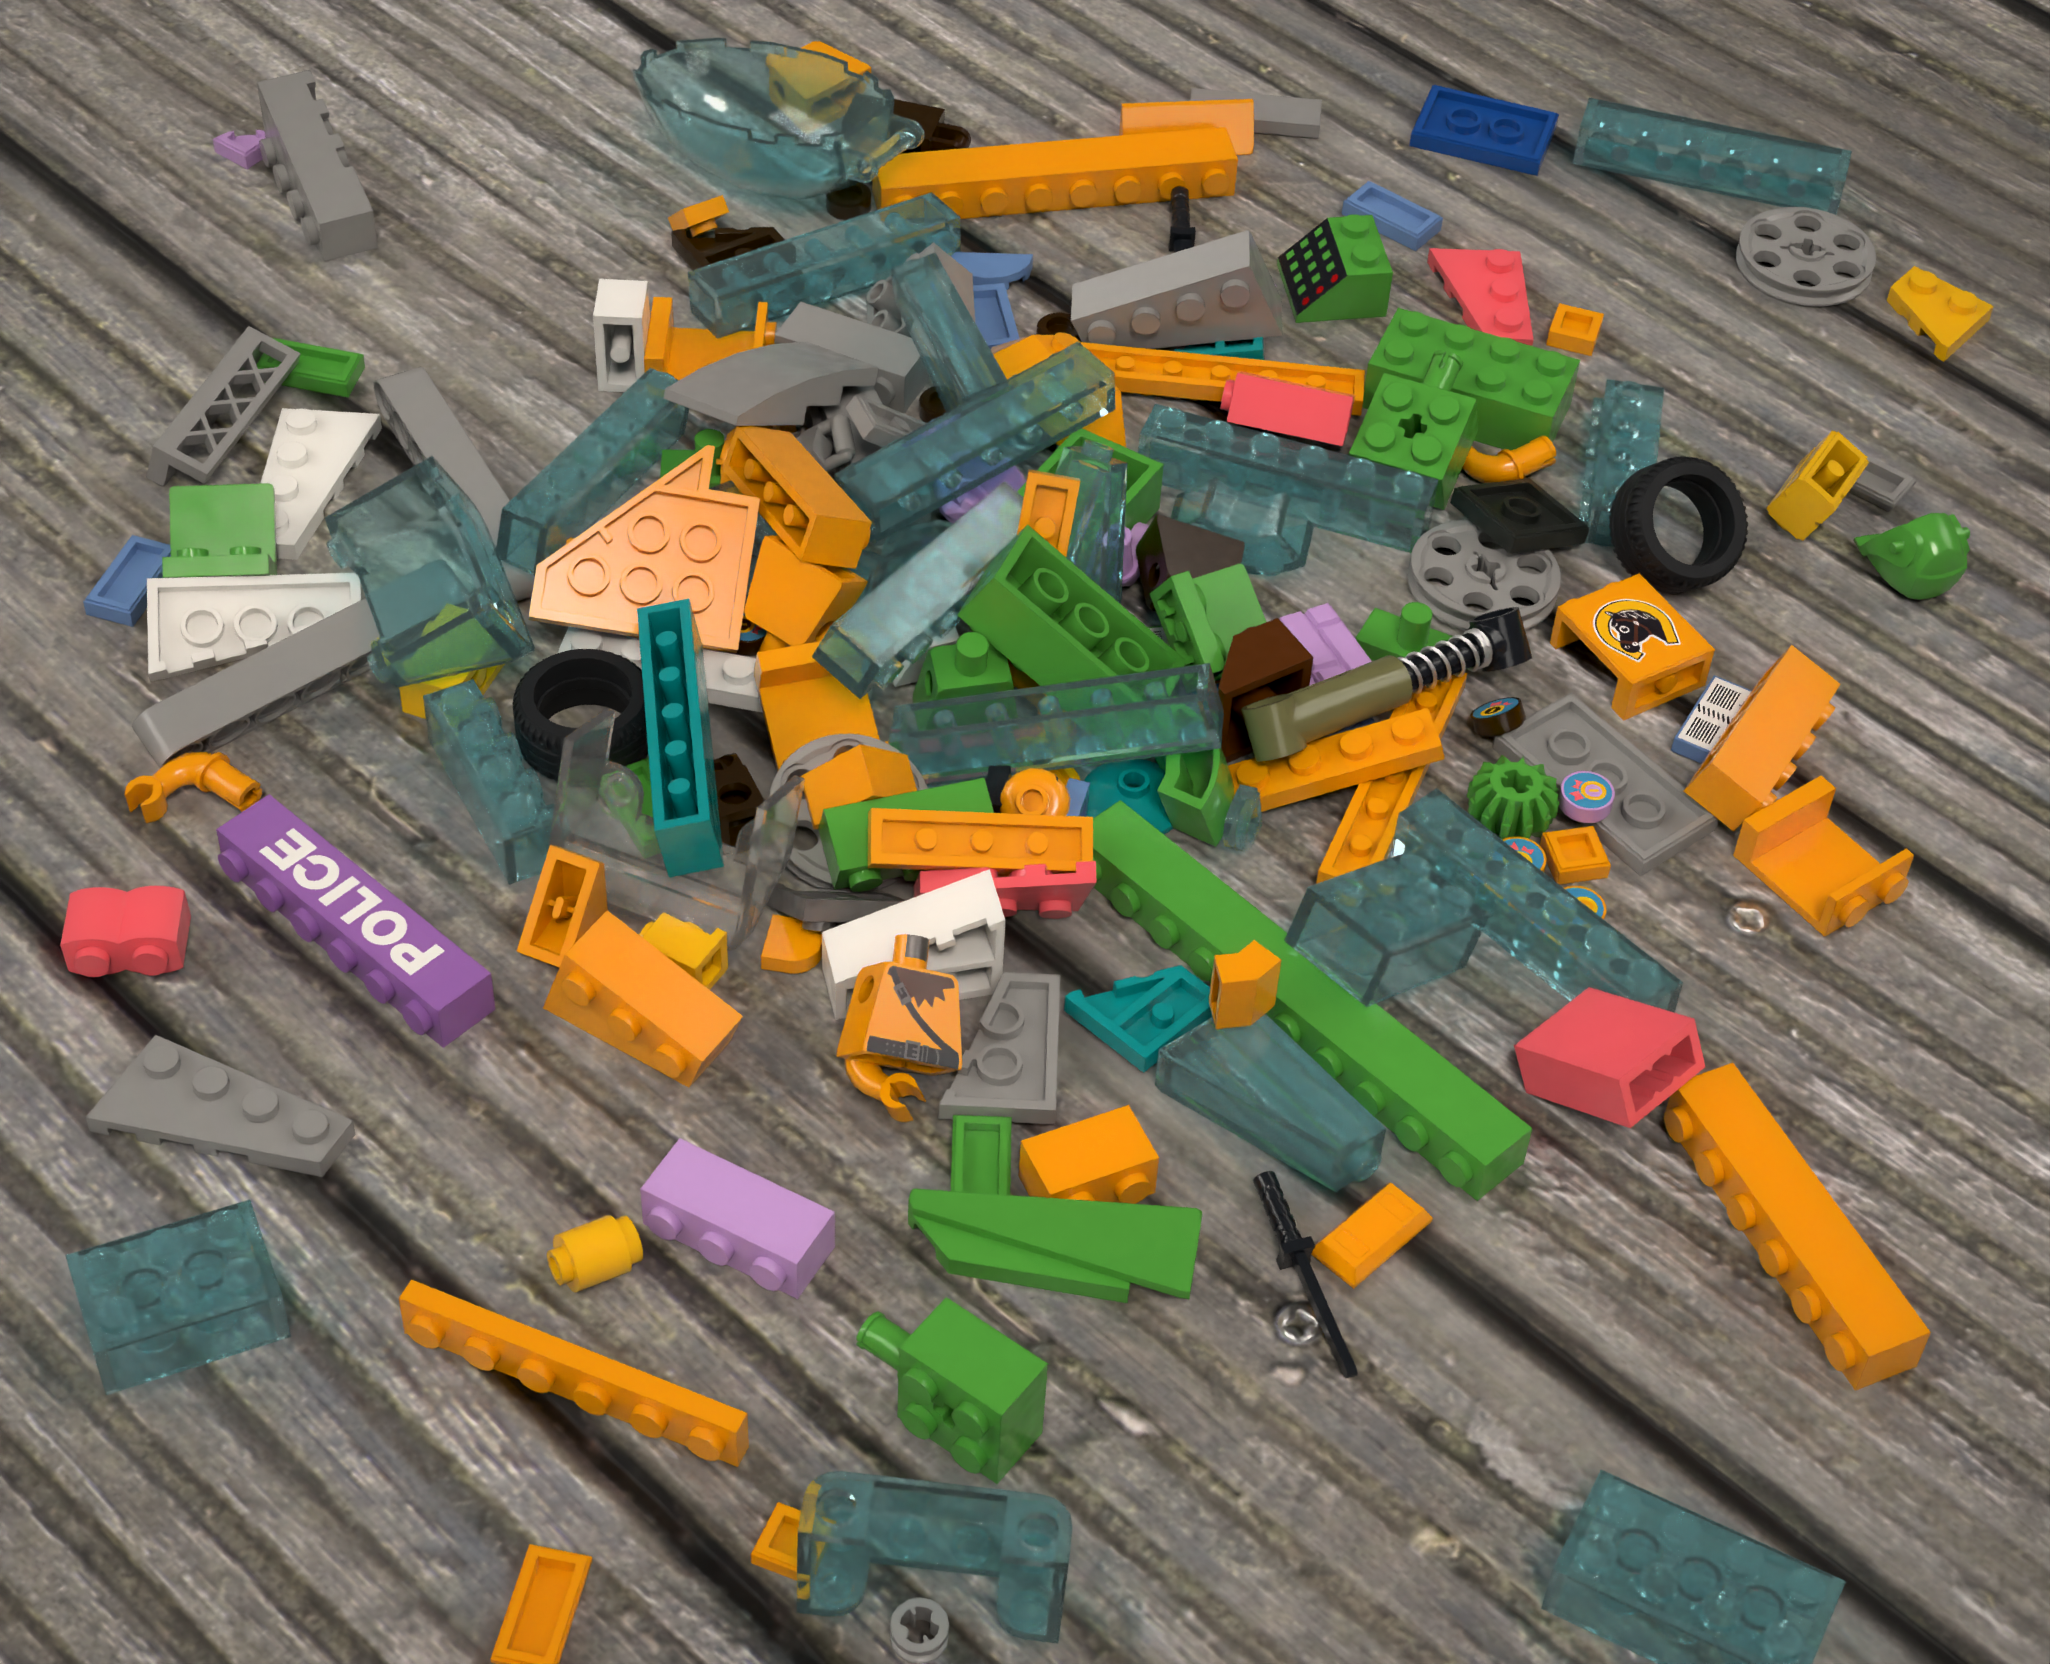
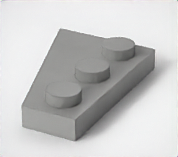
[938,972,1060,1124]

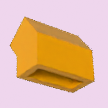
[1209,940,1282,1029]

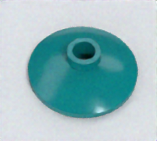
[1084,758,1174,834]

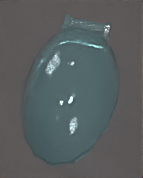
[633,38,925,200]

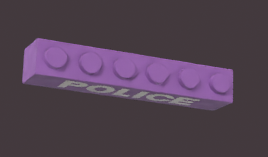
[216,794,495,1048]

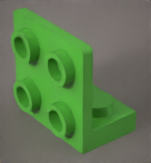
[162,483,277,578]
[1150,564,1266,691]

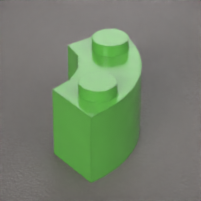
[1145,692,1234,847]

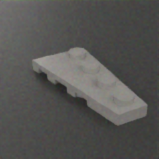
[85,1035,356,1177]

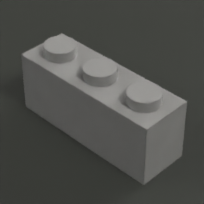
[775,302,930,414]

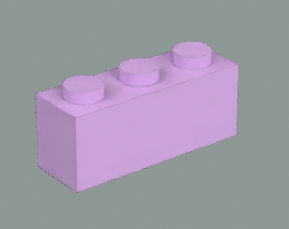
[640,1138,835,1299]

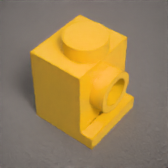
[639,912,728,990]

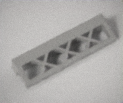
[146,326,301,487]

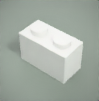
[593,279,650,393]

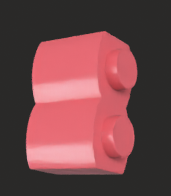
[60,886,191,977]

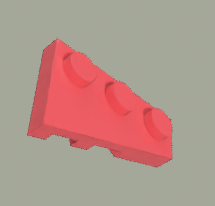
[1427,248,1534,346]
[914,861,1096,919]

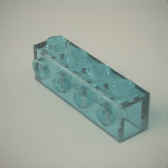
[1578,379,1664,547]
[423,679,564,885]

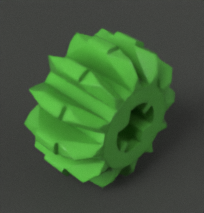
[1467,755,1559,840]

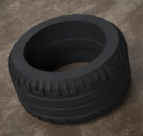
[1609,456,1748,594]
[513,649,648,785]

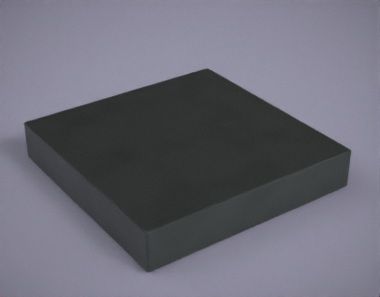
[1450,478,1590,554]

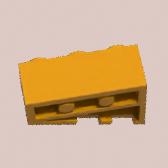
[543,910,743,1088]

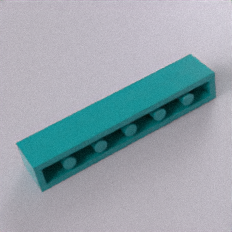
[637,599,724,877]

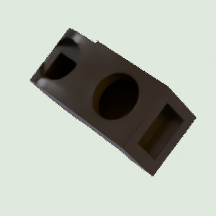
[714,753,769,857]

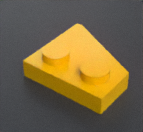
[1887,266,1994,362]

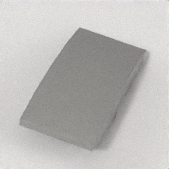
[663,342,879,426]

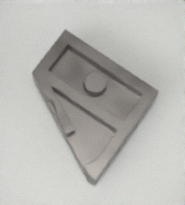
[765,883,906,931]

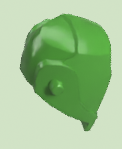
[1854,513,1970,600]

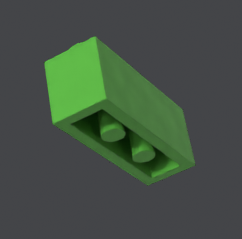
[818,778,994,892]

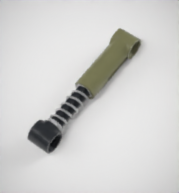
[1241,607,1532,762]

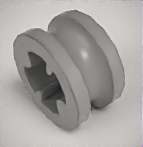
[890,1597,949,1664]

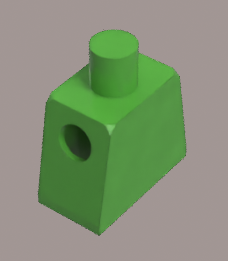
[912,632,1020,733]

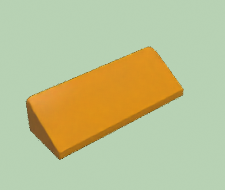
[1119,99,1254,155]

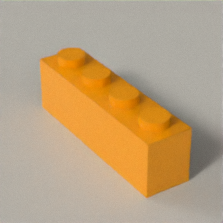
[722,426,872,569]
[1683,645,1841,832]

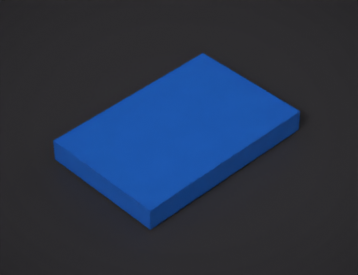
[1409,85,1559,176]

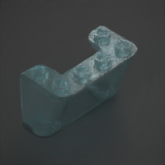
[796,1471,1072,1644]

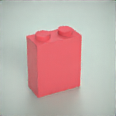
[1220,372,1355,446]
[1514,987,1706,1128]

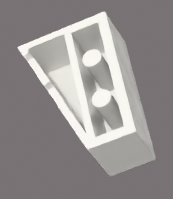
[822,869,1005,1020]

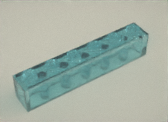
[1573,98,1852,215]
[688,192,961,339]
[834,342,1115,544]
[495,368,689,576]
[1138,404,1439,553]
[812,481,1023,699]
[888,663,1224,786]
[1391,788,1683,1013]

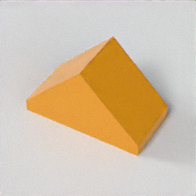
[801,744,917,830]
[516,845,608,967]

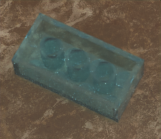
[1541,1470,1846,1664]

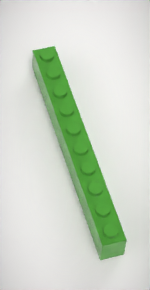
[1093,800,1533,1201]

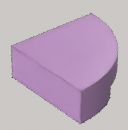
[213,130,265,169]

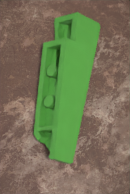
[908,1188,1202,1303]

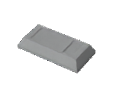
[1849,453,1917,511]

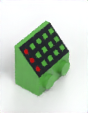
[1277,214,1393,323]

